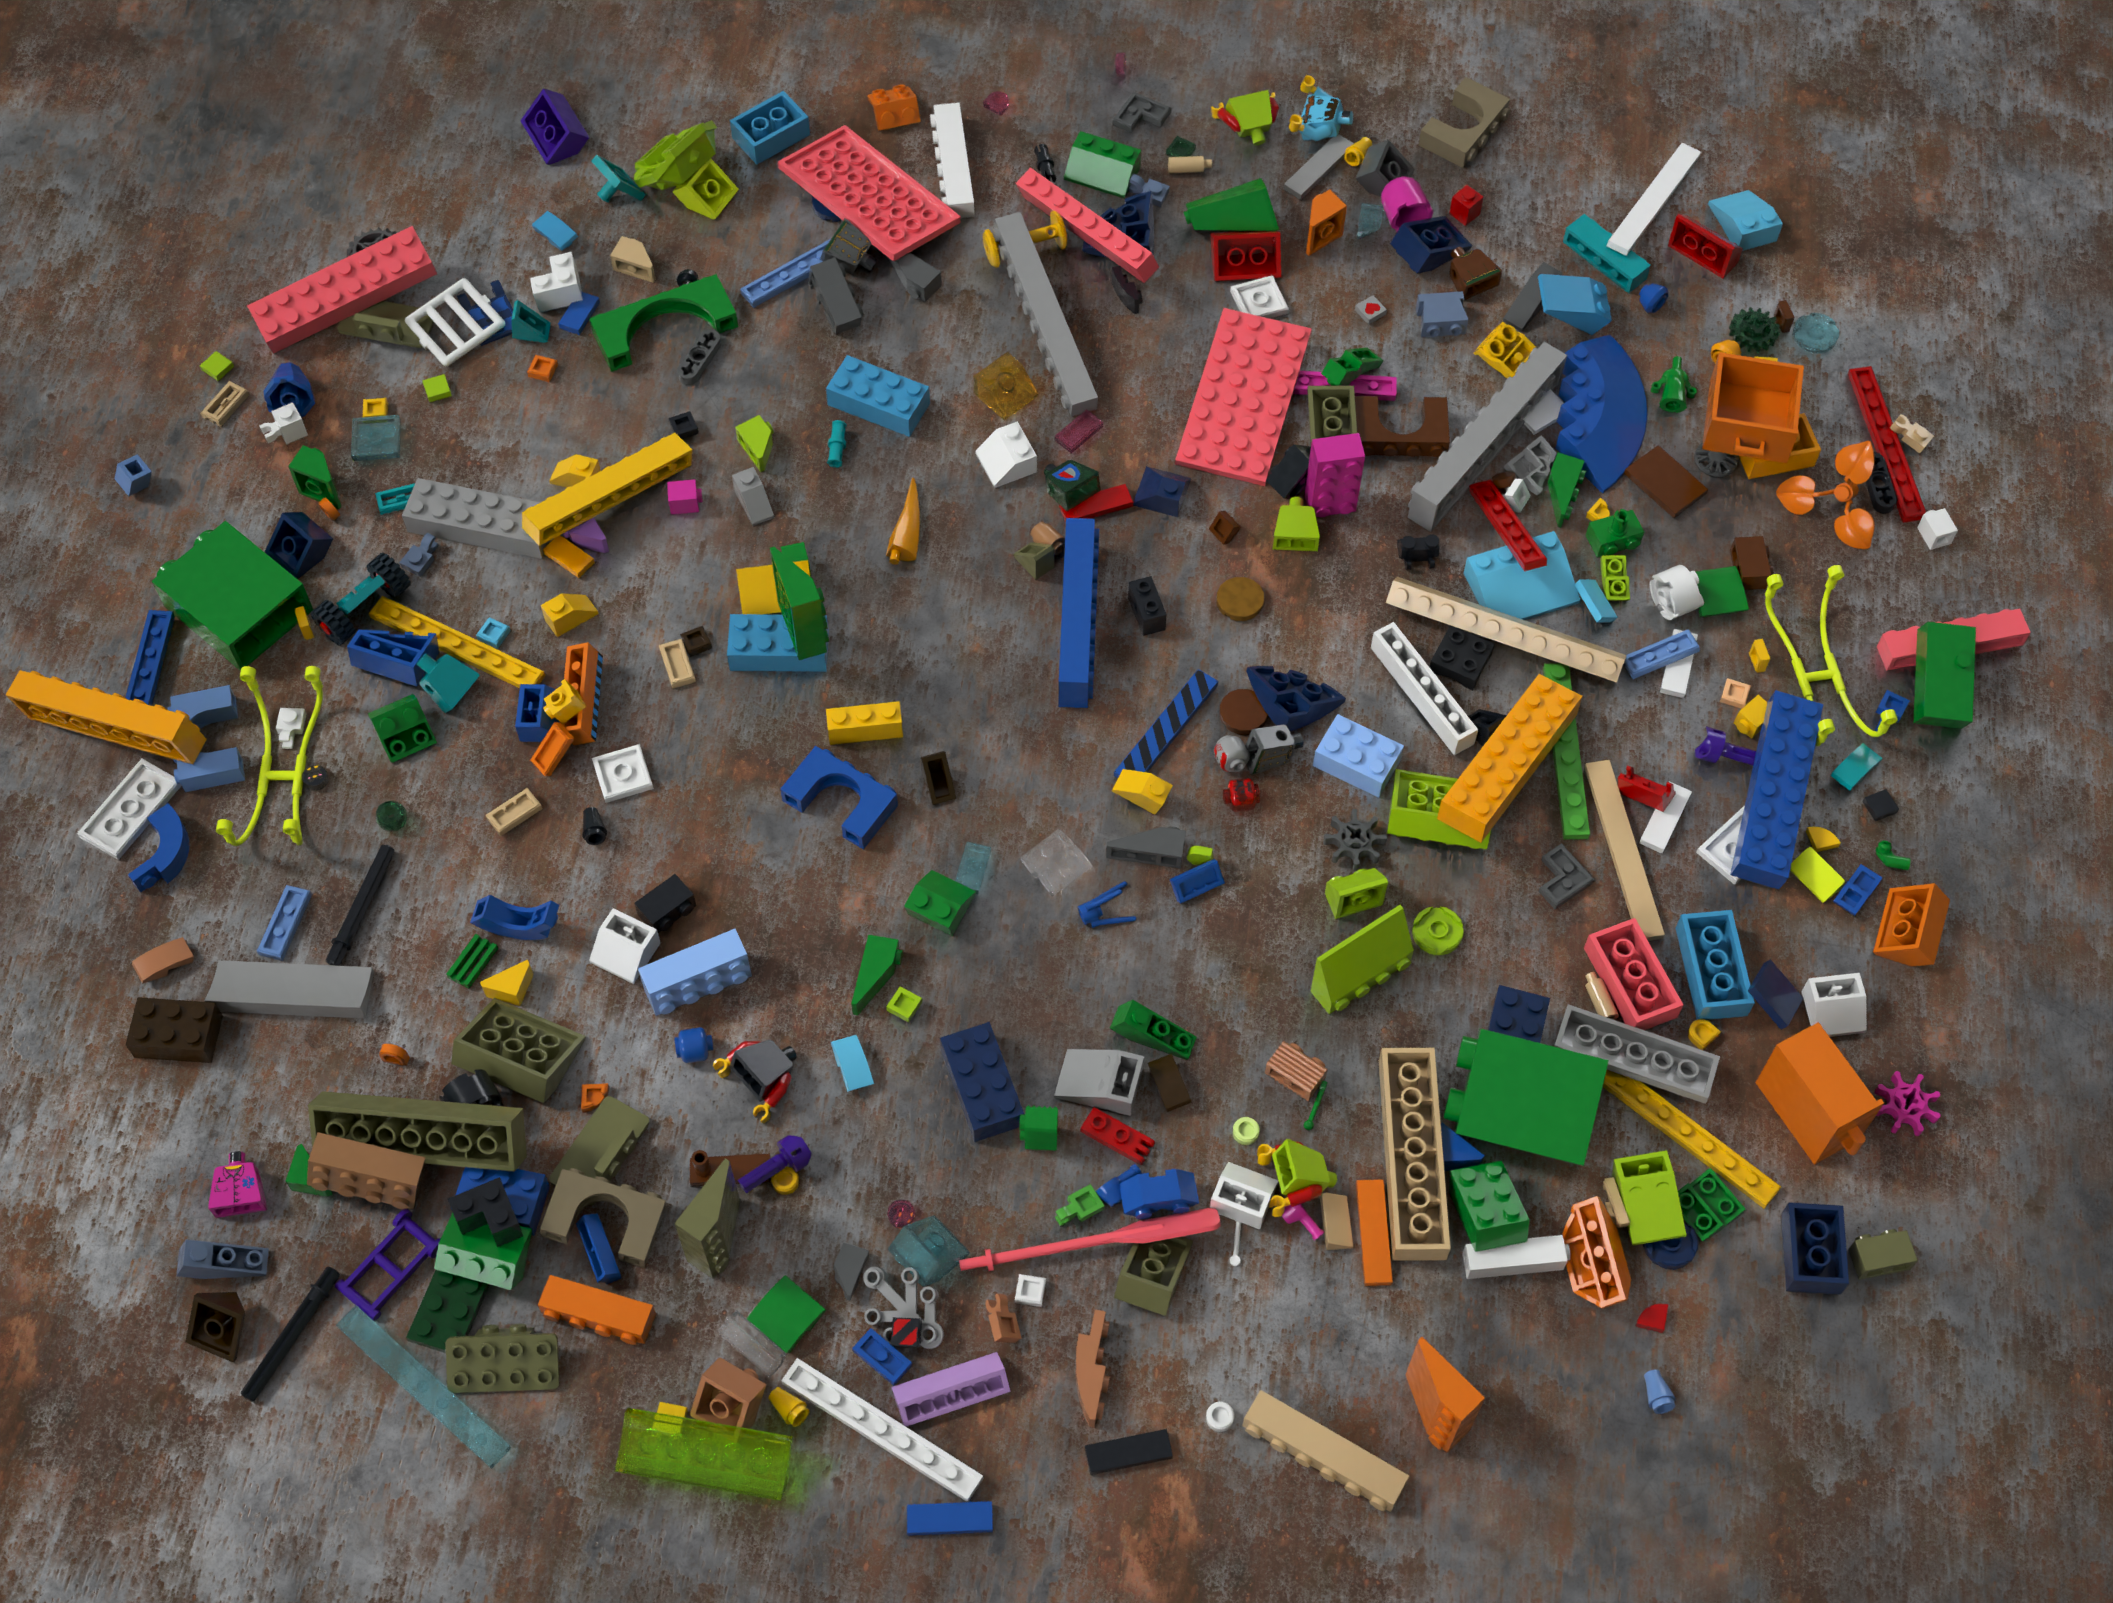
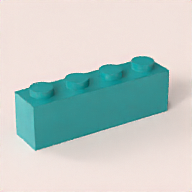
[1563,214,1651,293]

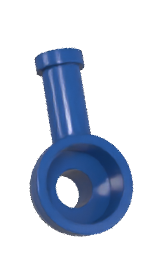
[1096,1164,1142,1207]

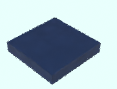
[1748,959,1803,1030]

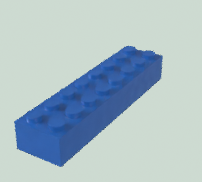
[1058,518,1099,708]
[1730,690,1824,890]

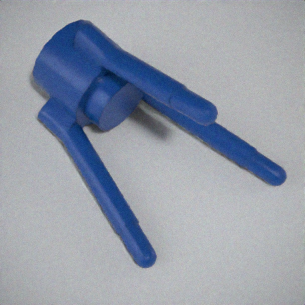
[1077,881,1136,928]

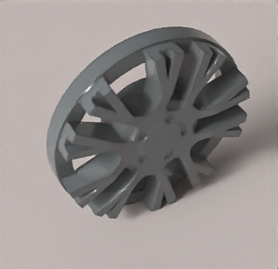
[1694,441,1739,477]

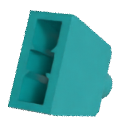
[416,653,480,713]

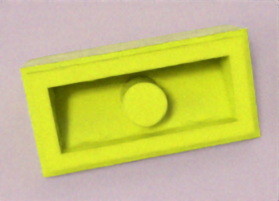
[1790,847,1845,903]

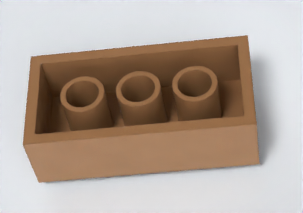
[307,1133,425,1210]

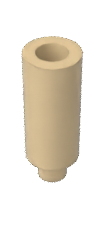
[1168,156,1212,173]
[1585,972,1619,1020]

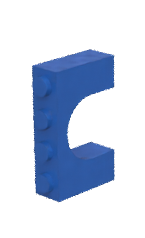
[780,746,898,850]

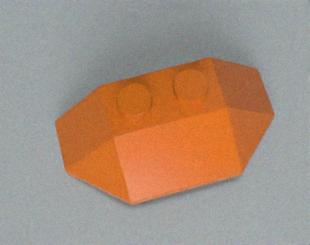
[1562,1196,1631,1309]

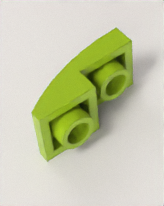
[1600,555,1630,601]

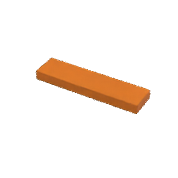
[1356,1179,1392,1286]

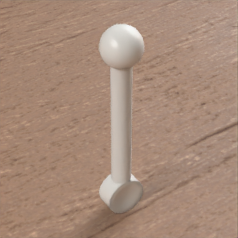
[1230,1220,1241,1266]

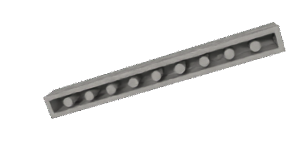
[992,212,1098,417]

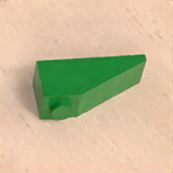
[851,935,903,1015]

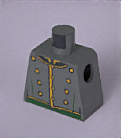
[820,218,877,274]
[1245,724,1304,775]

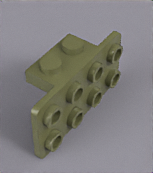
[337,301,434,348]
[549,1096,650,1206]
[445,1324,560,1393]

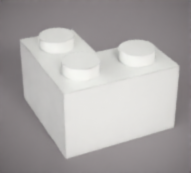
[530,252,583,313]

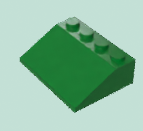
[770,547,829,660]

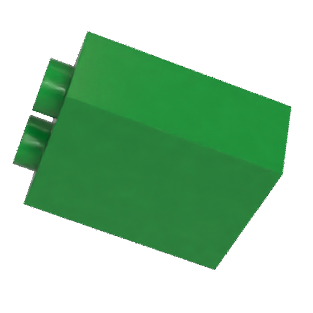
[152,520,314,671]
[1443,1029,1609,1166]

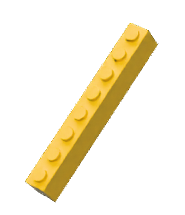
[522,433,692,546]

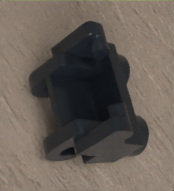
[1397,534,1440,570]

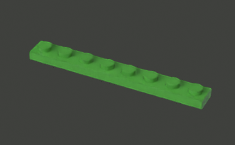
[1543,663,1590,840]

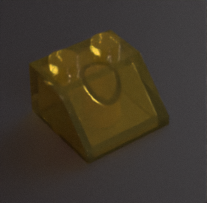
[973,352,1038,420]

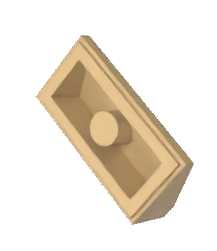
[1320,1193,1353,1250]

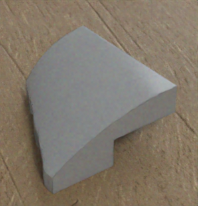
[1503,435,1557,495]

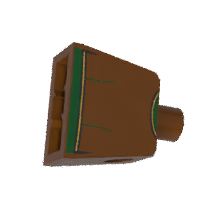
[1449,247,1502,300]

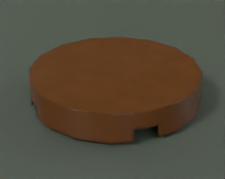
[1219,689,1268,735]

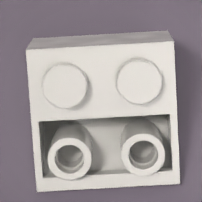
[589,908,661,984]
[1801,973,1867,1037]
[1210,1162,1279,1229]

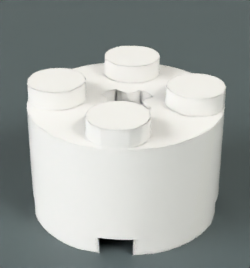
[1650,565,1704,620]

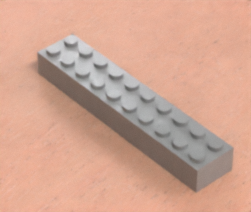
[1408,341,1567,532]

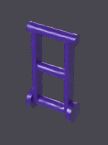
[335,1209,441,1321]

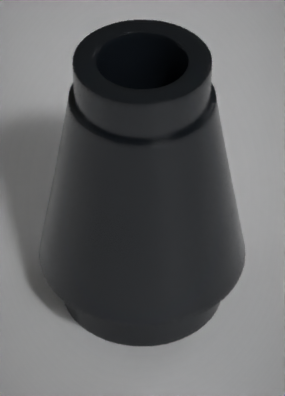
[582,807,607,845]

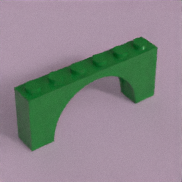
[589,274,738,372]

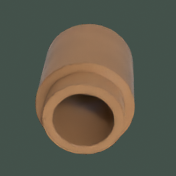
[1031,522,1065,555]

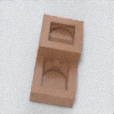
[132,937,194,984]

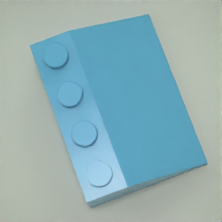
[1463,531,1581,620]

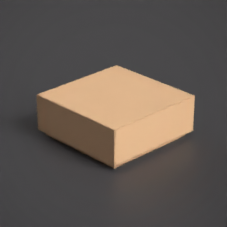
[1720,678,1751,709]

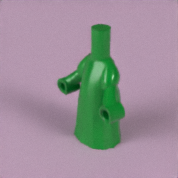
[1651,356,1697,413]

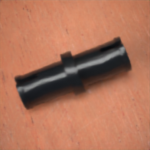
[1034,144,1057,183]

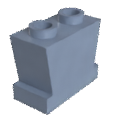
[1416,291,1468,337]

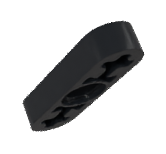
[1865,452,1897,514]

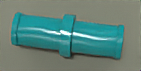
[827,420,847,468]

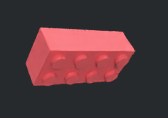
[1584,918,1683,1030]

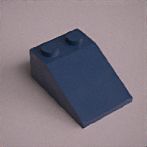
[1390,216,1472,274]

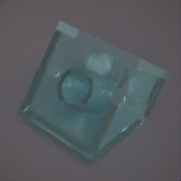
[888,1215,970,1288]

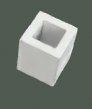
[1917,508,1958,550]

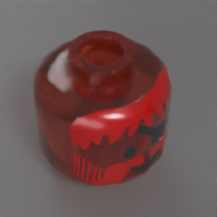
[1223,778,1260,812]

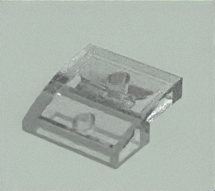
[1020,829,1093,896]

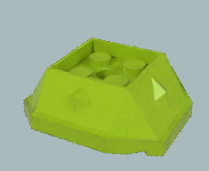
[634,121,717,190]

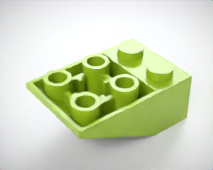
[1612,1150,1686,1246]

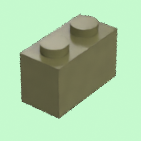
[1848,1229,1918,1280]

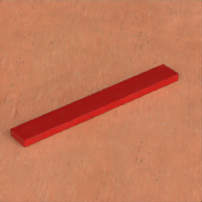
[1848,366,1926,523]

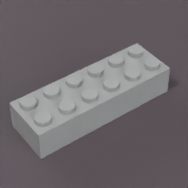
[402,478,549,559]

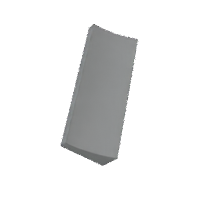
[204,960,374,1018]
[1554,1004,1720,1104]

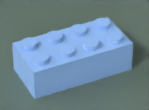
[638,929,752,1016]

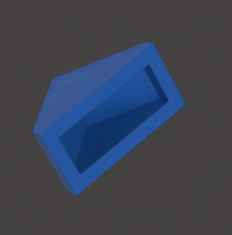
[1441,1123,1485,1171]

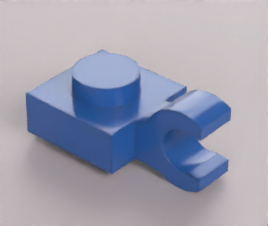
[1874,690,1910,735]

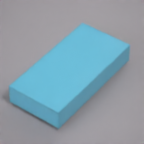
[1574,579,1618,623]

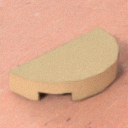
[1603,1177,1630,1228]

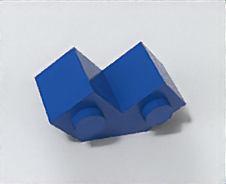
[1119,1169,1199,1219]

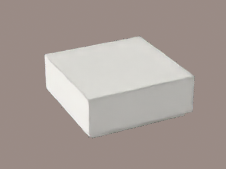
[1015,1274,1046,1307]

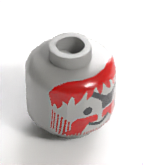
[1214,735,1250,772]

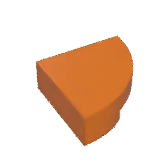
[581,1083,609,1113]

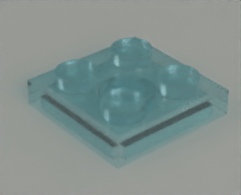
[351,415,401,461]

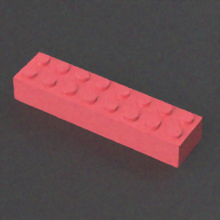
[247,226,437,354]

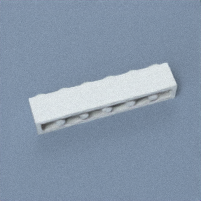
[930,103,974,218]
[1371,622,1478,755]

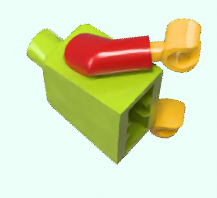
[1211,90,1279,146]
[1257,1139,1337,1217]

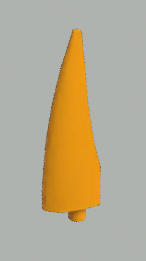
[886,478,920,565]

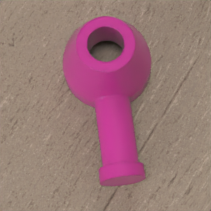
[1282,1204,1325,1241]

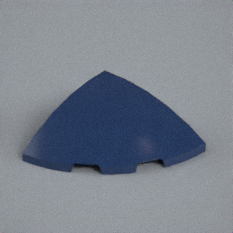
[1082,191,1154,258]
[1246,666,1346,731]

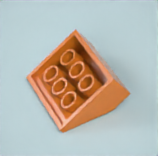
[1406,1337,1485,1453]

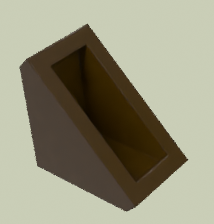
[921,751,957,805]

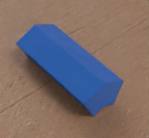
[576,1213,622,1285]

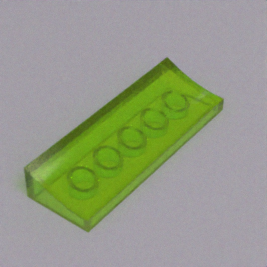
[615,1408,793,1501]

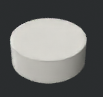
[1206,1402,1234,1432]

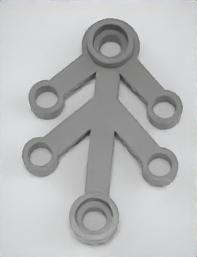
[864,1267,944,1349]

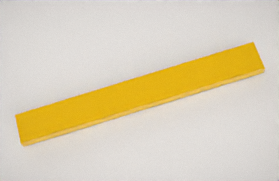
[369,596,545,688]
[1603,1070,1781,1209]

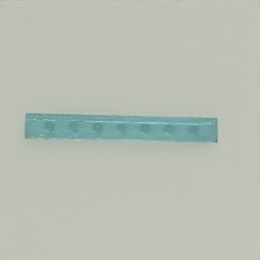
[336,1305,511,1469]

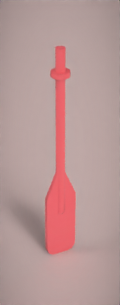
[959,1208,1221,1271]

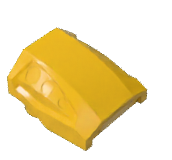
[1474,322,1537,379]

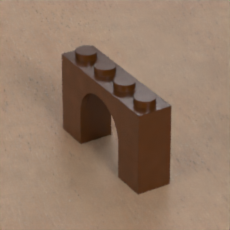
[1355,396,1450,457]

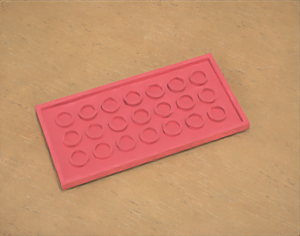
[778,125,961,262]
[1175,308,1312,486]

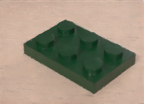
[406,1270,490,1353]

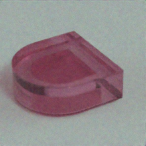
[983,91,1009,116]

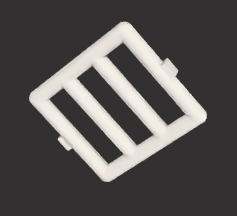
[405,278,505,366]

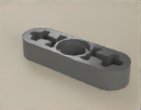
[677,329,721,385]

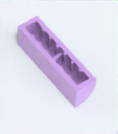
[892,1352,1011,1427]

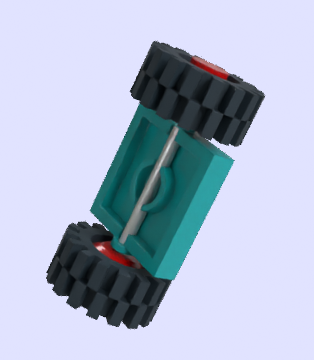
[310,552,411,646]

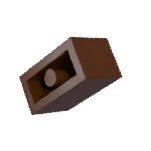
[1730,536,1774,590]

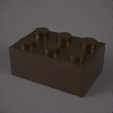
[125,997,223,1063]

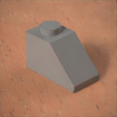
[732,467,774,526]

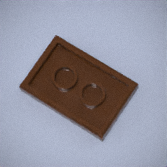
[1624,445,1708,518]

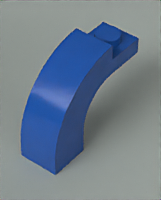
[128,803,189,893]
[470,895,559,940]

